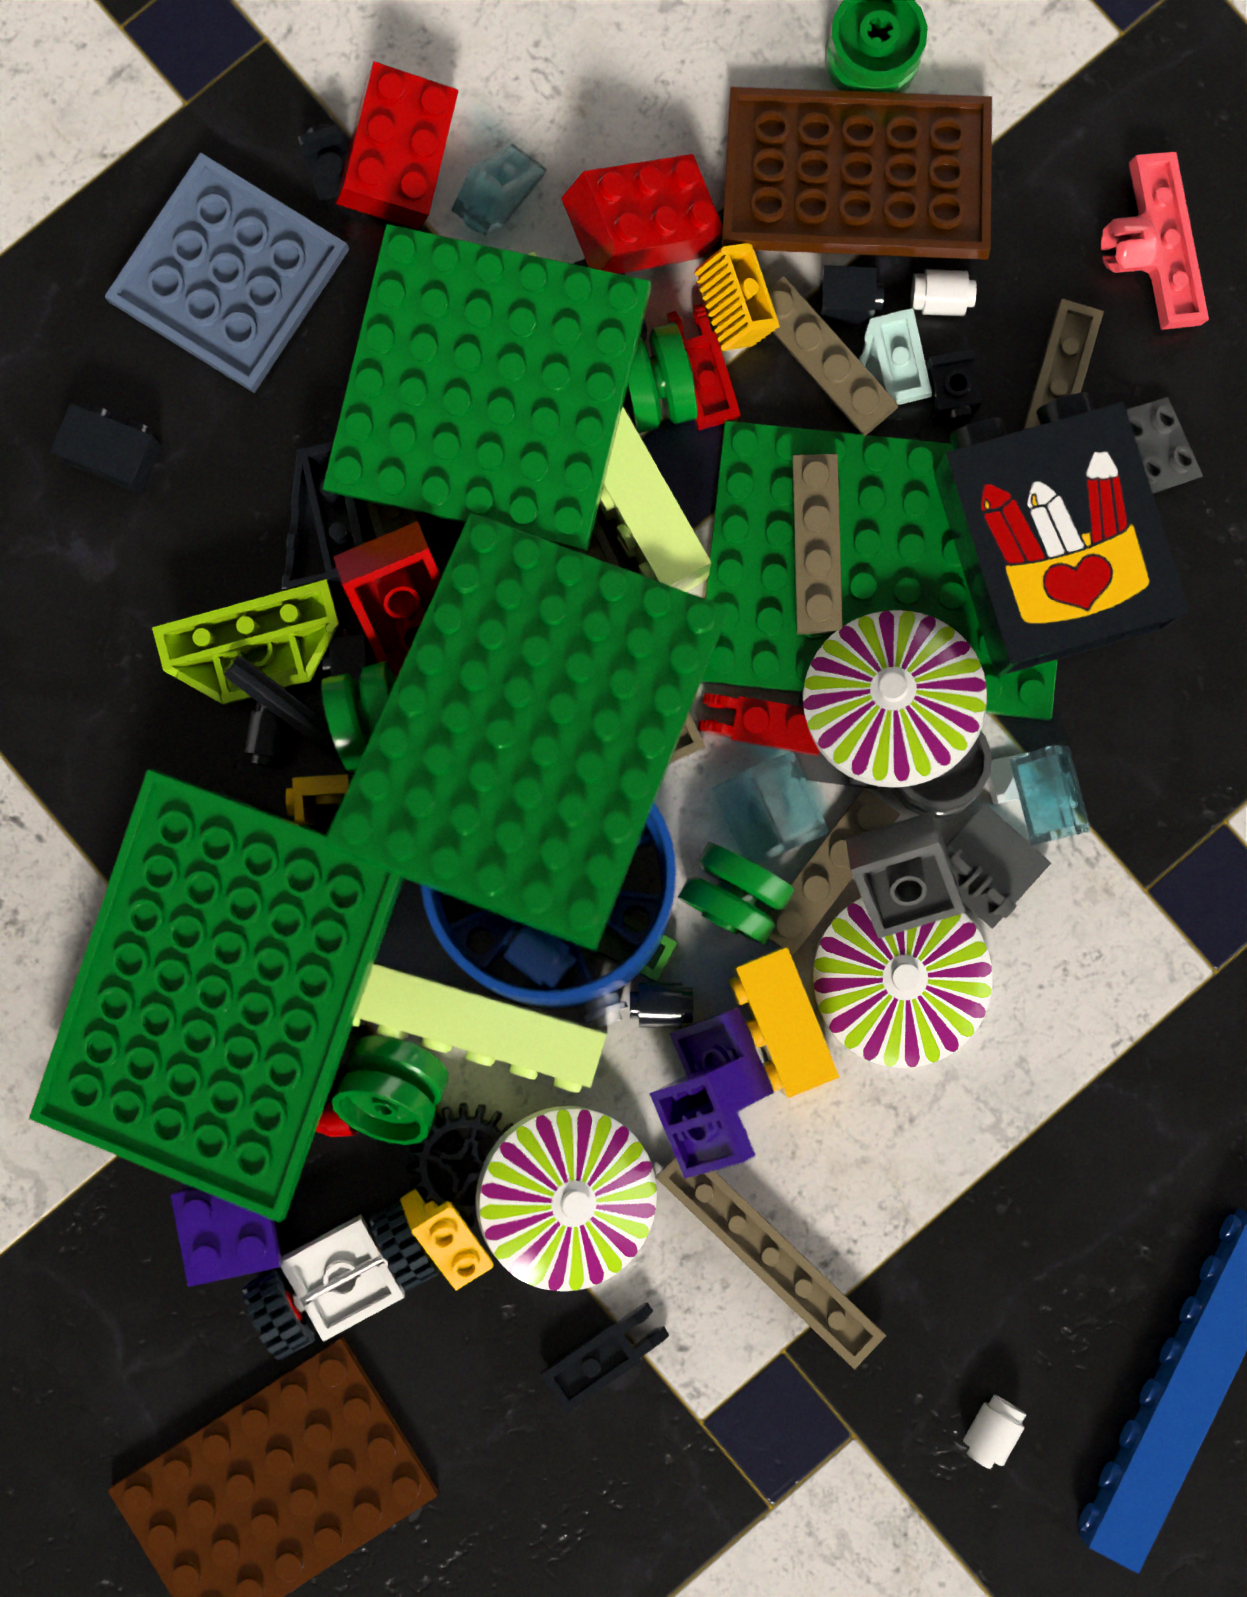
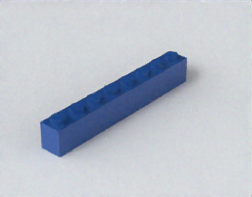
[1078,1208,1247,1574]

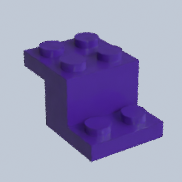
[649,1007,774,1179]
[170,1182,283,1287]

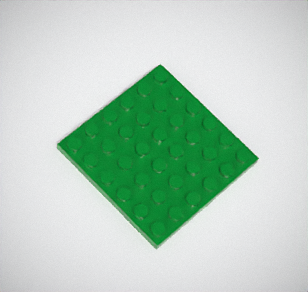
[323,224,652,552]

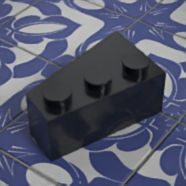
[281,441,368,591]

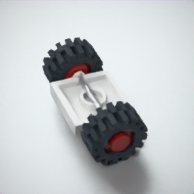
[242,1200,441,1360]

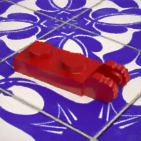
[667,303,741,431]
[697,693,820,757]

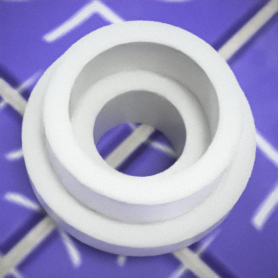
[584,992,628,1028]

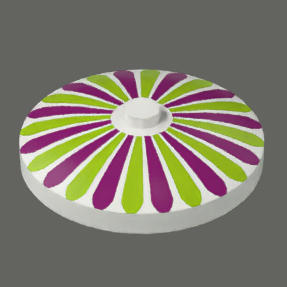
[803,610,987,787]
[811,897,992,1068]
[476,1106,657,1291]

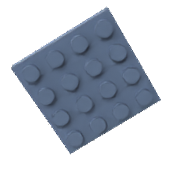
[104,152,349,393]

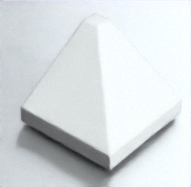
[987,752,1037,805]

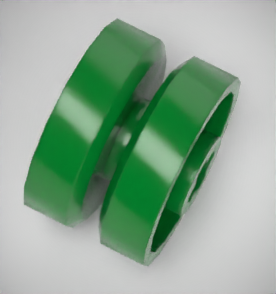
[825,0,928,93]
[625,322,698,433]
[321,661,397,775]
[678,842,795,945]
[332,1035,449,1145]

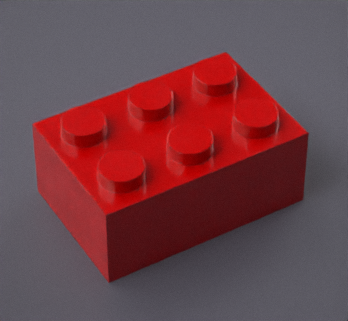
[336,61,459,230]
[561,154,723,274]
[333,521,442,679]

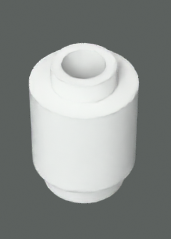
[911,269,976,316]
[963,1395,1026,1469]

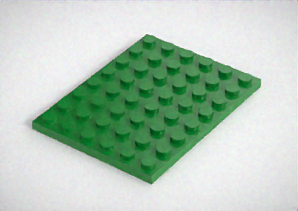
[701,421,1057,720]
[324,512,729,951]
[29,770,404,1222]

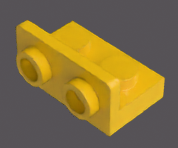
[286,774,354,825]
[400,1189,493,1290]

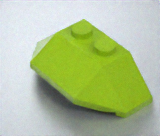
[152,579,339,705]

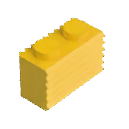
[694,243,780,351]

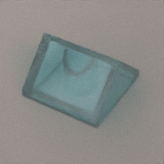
[1010,745,1091,845]
[712,751,830,865]

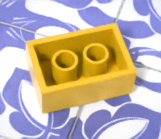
[727,947,840,1098]

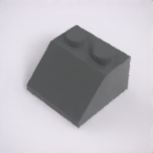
[846,811,966,939]

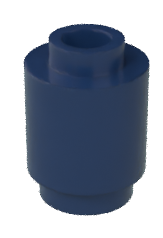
[503,922,576,989]

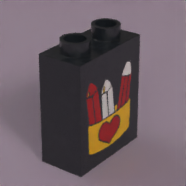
[934,392,1190,677]

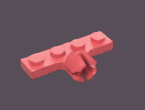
[1100,152,1209,330]

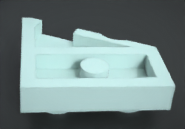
[859,308,932,405]

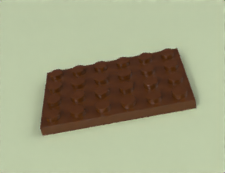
[722,87,992,260]
[108,1336,439,1597]

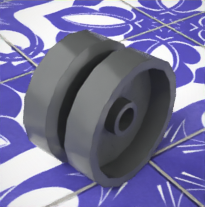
[891,731,992,818]

